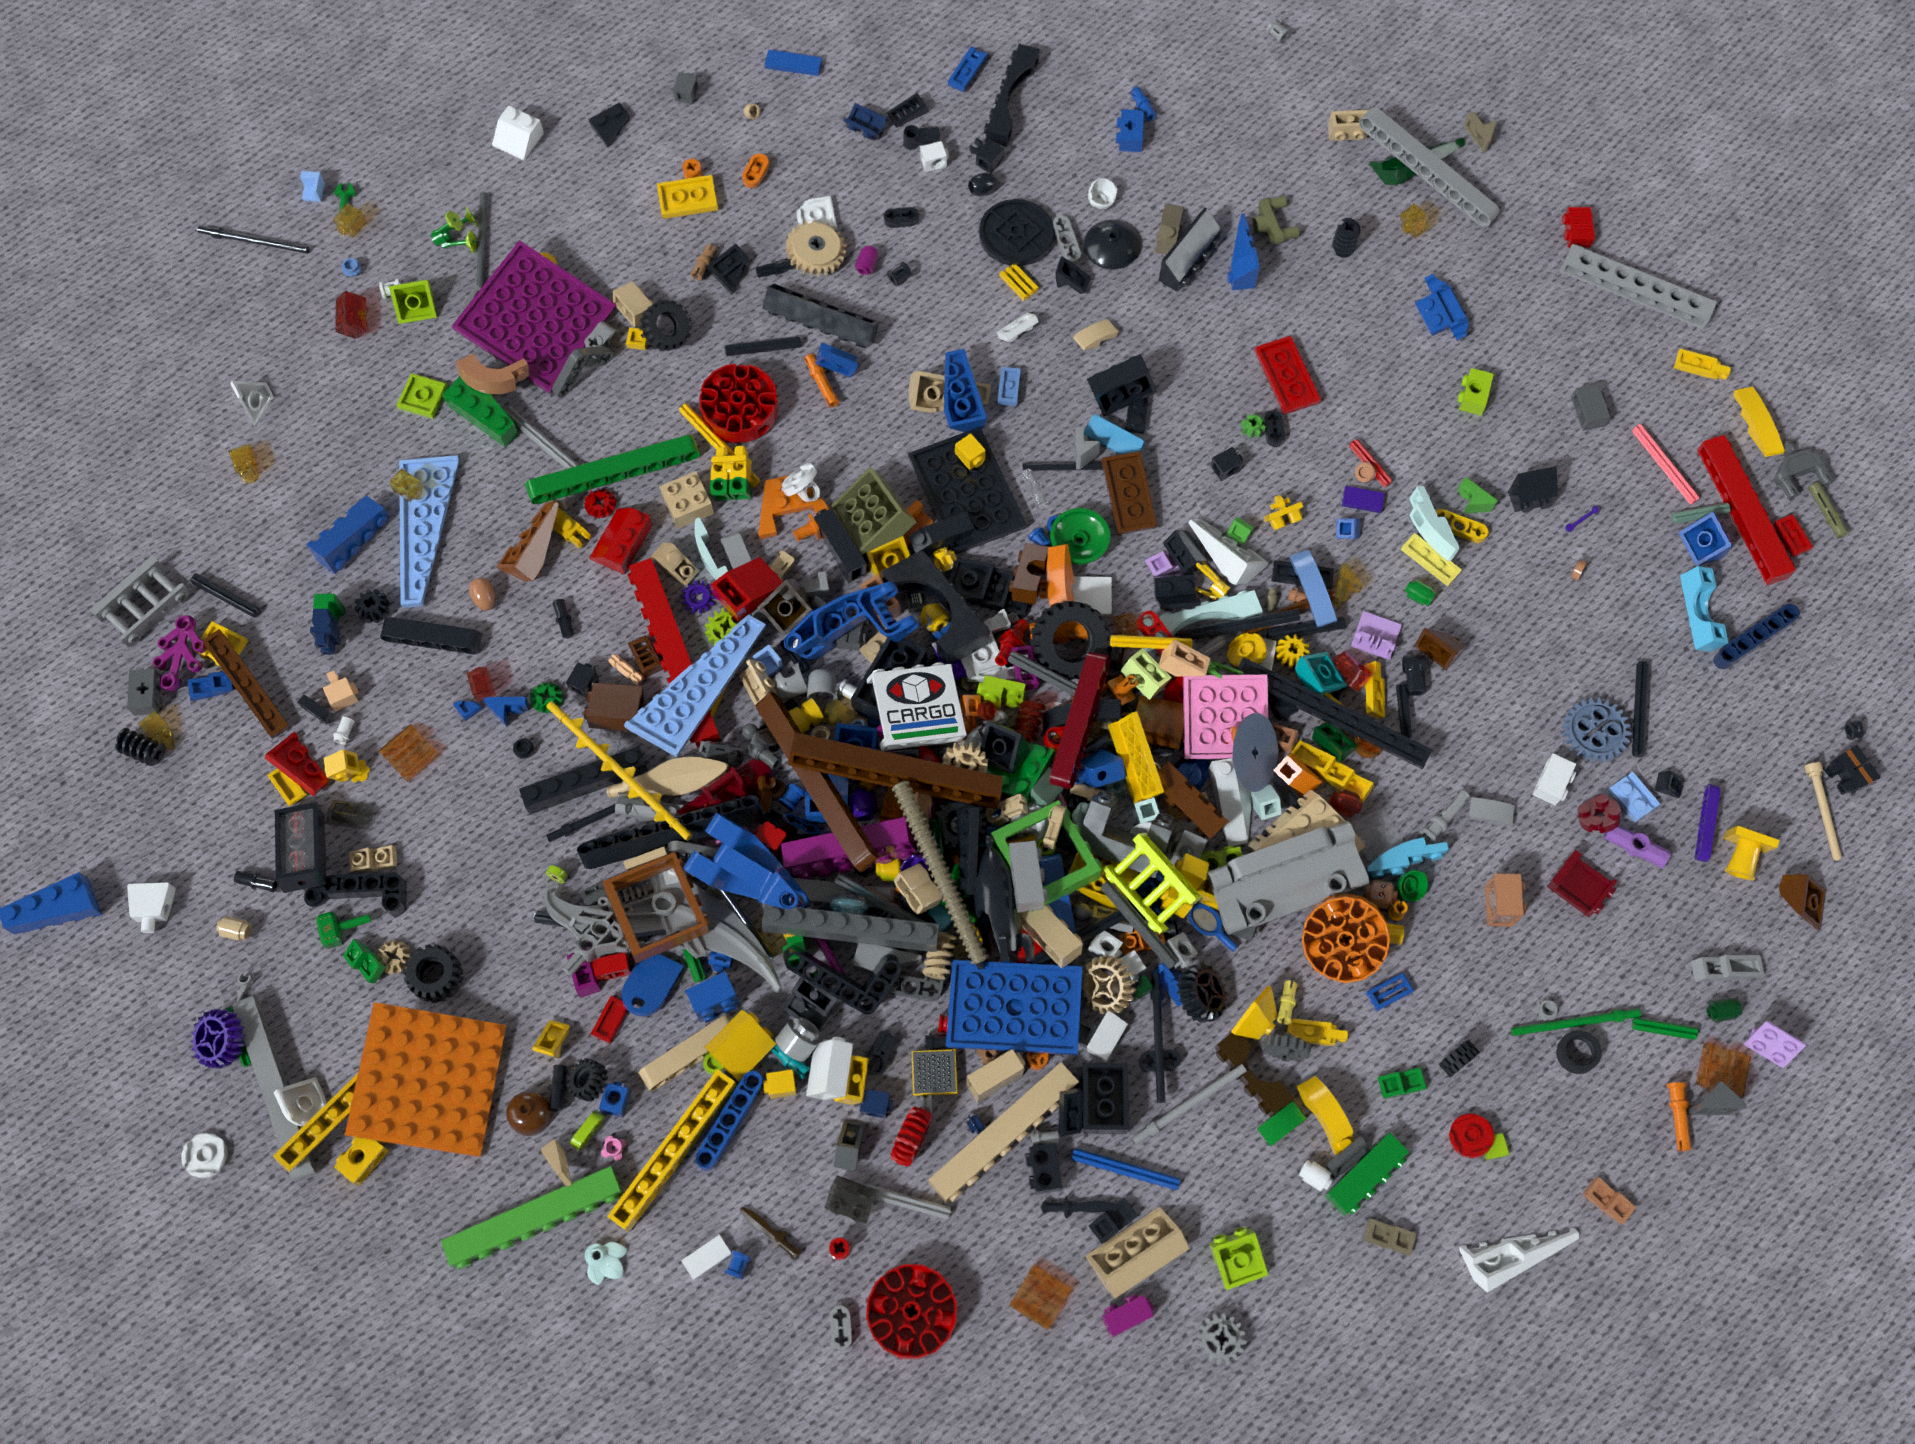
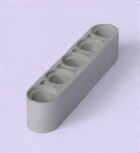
[720,532,768,621]

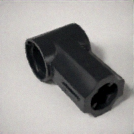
[903,125,940,150]
[1402,655,1426,696]

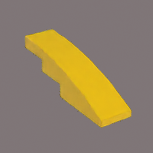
[1733,387,1785,457]
[1291,740,1374,803]

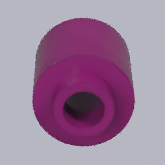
[855,246,878,275]

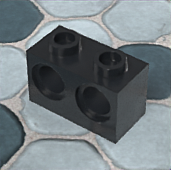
[1025,1143,1063,1195]

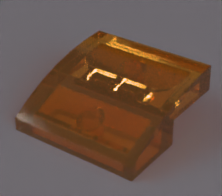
[379,724,439,782]
[1696,1042,1751,1098]
[1009,1264,1073,1330]

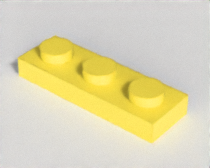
[1401,533,1462,586]

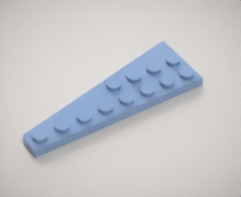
[399,455,459,608]
[624,614,766,757]

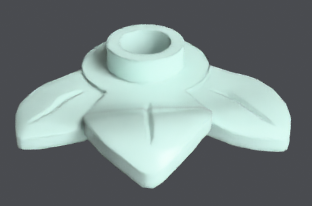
[584,1242,627,1285]

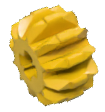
[1275,634,1310,670]

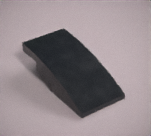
[948,557,1029,618]

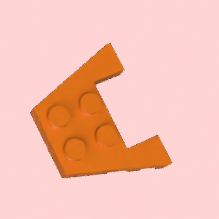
[758,475,829,539]

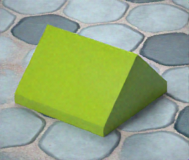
[389,279,437,324]

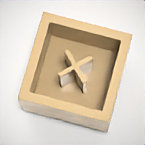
[659,471,714,529]

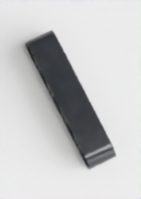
[380,617,482,655]

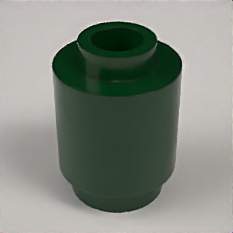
[1706,997,1742,1023]

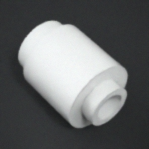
[1298,1160,1333,1192]

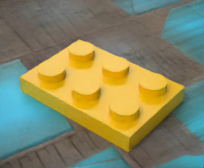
[656,175,718,219]

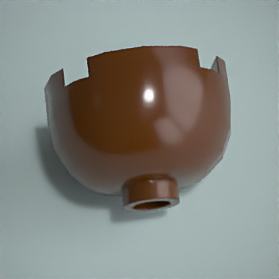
[506,1091,552,1136]

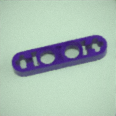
[1694,784,1720,863]

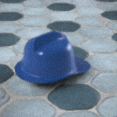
[1176,759,1210,791]

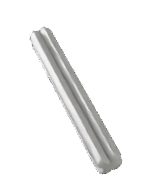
[864,1184,951,1219]

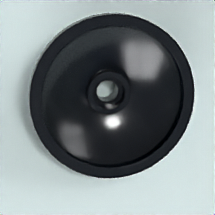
[1084,220,1141,270]

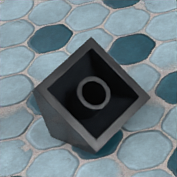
[980,720,1030,774]

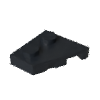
[707,244,748,295]

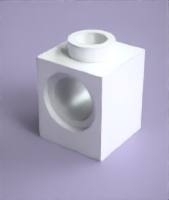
[920,141,949,172]
[1086,931,1123,960]

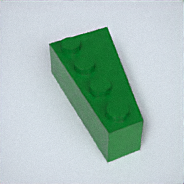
[442,376,518,448]

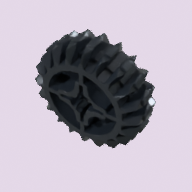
[1176,964,1228,1023]

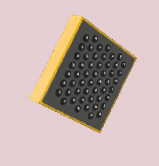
[912,1050,957,1096]

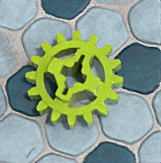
[705,608,742,646]

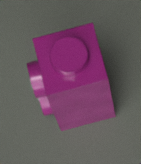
[1101,1294,1155,1338]

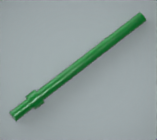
[1510,1009,1641,1036]

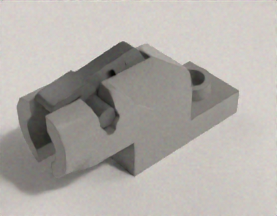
[615,792,683,823]

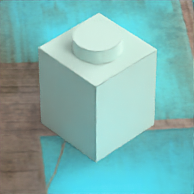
[1251,785,1282,820]
[1134,797,1161,824]

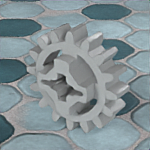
[1196,1313,1246,1365]

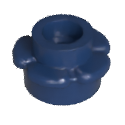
[966,1114,985,1135]

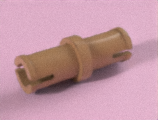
[690,244,717,281]

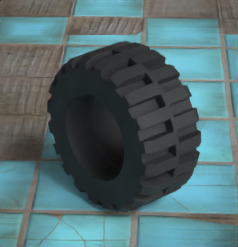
[1030,601,1111,680]

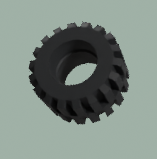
[639,300,692,351]
[403,944,463,1003]

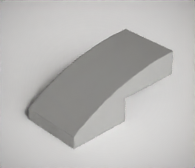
[1469,797,1514,826]

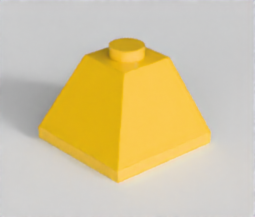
[1231,985,1278,1040]

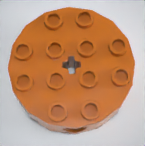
[1302,893,1390,983]

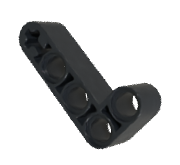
[319,872,407,917]

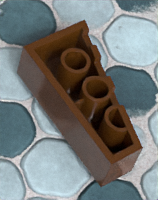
[1157,761,1228,839]

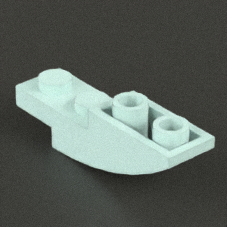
[1409,486,1460,561]

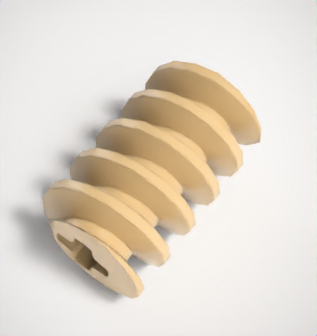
[922,932,957,980]

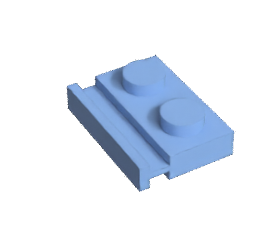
[1608,772,1660,822]

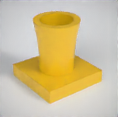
[1723,826,1780,881]

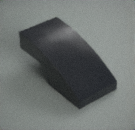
[1089,1198,1139,1244]

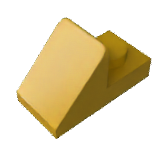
[532,1020,570,1058]

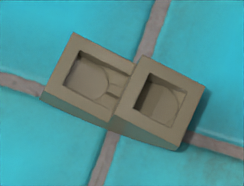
[1363,1219,1416,1256]

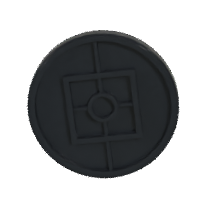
[979,199,1054,266]

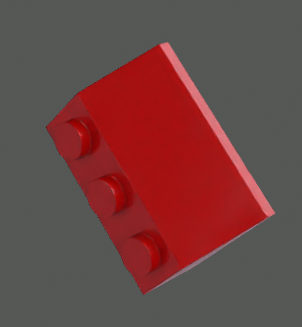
[589,508,653,575]

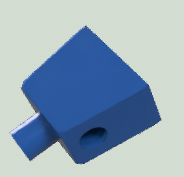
[1075,748,1126,788]

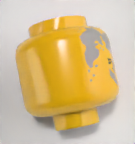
[919,603,949,633]

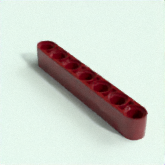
[1050,652,1110,789]

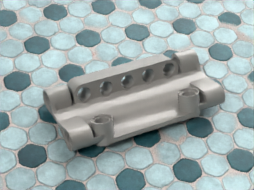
[1207,821,1369,935]

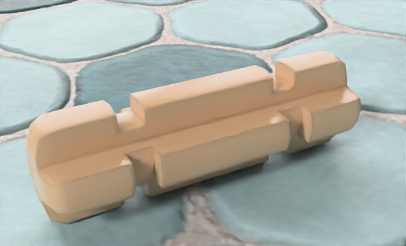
[609,654,644,685]

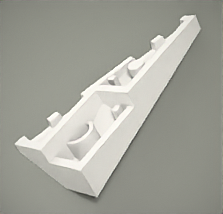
[1460,1228,1579,1293]

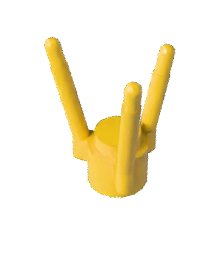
[1195,563,1231,601]

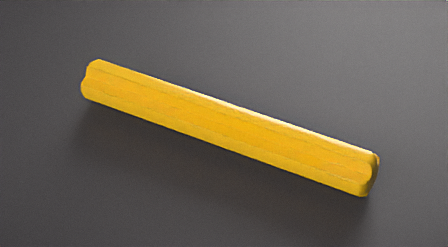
[1110,635,1193,649]

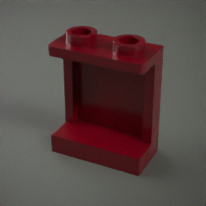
[1546,850,1617,918]

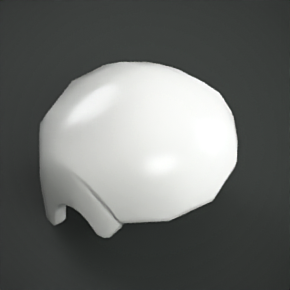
[1088,178,1117,209]

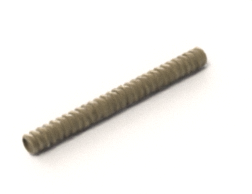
[892,781,989,965]

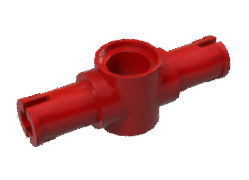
[995,619,1029,666]

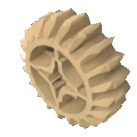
[1081,955,1136,1014]

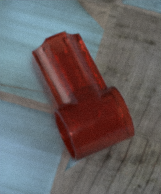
[1334,651,1373,691]

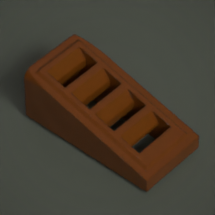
[628,635,663,678]

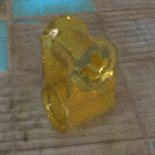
[229,444,259,484]

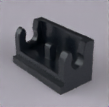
[1163,530,1209,574]

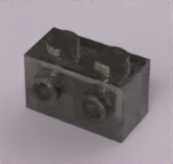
[824,1175,879,1224]

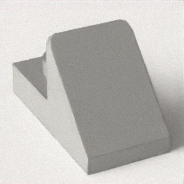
[1075,427,1100,469]

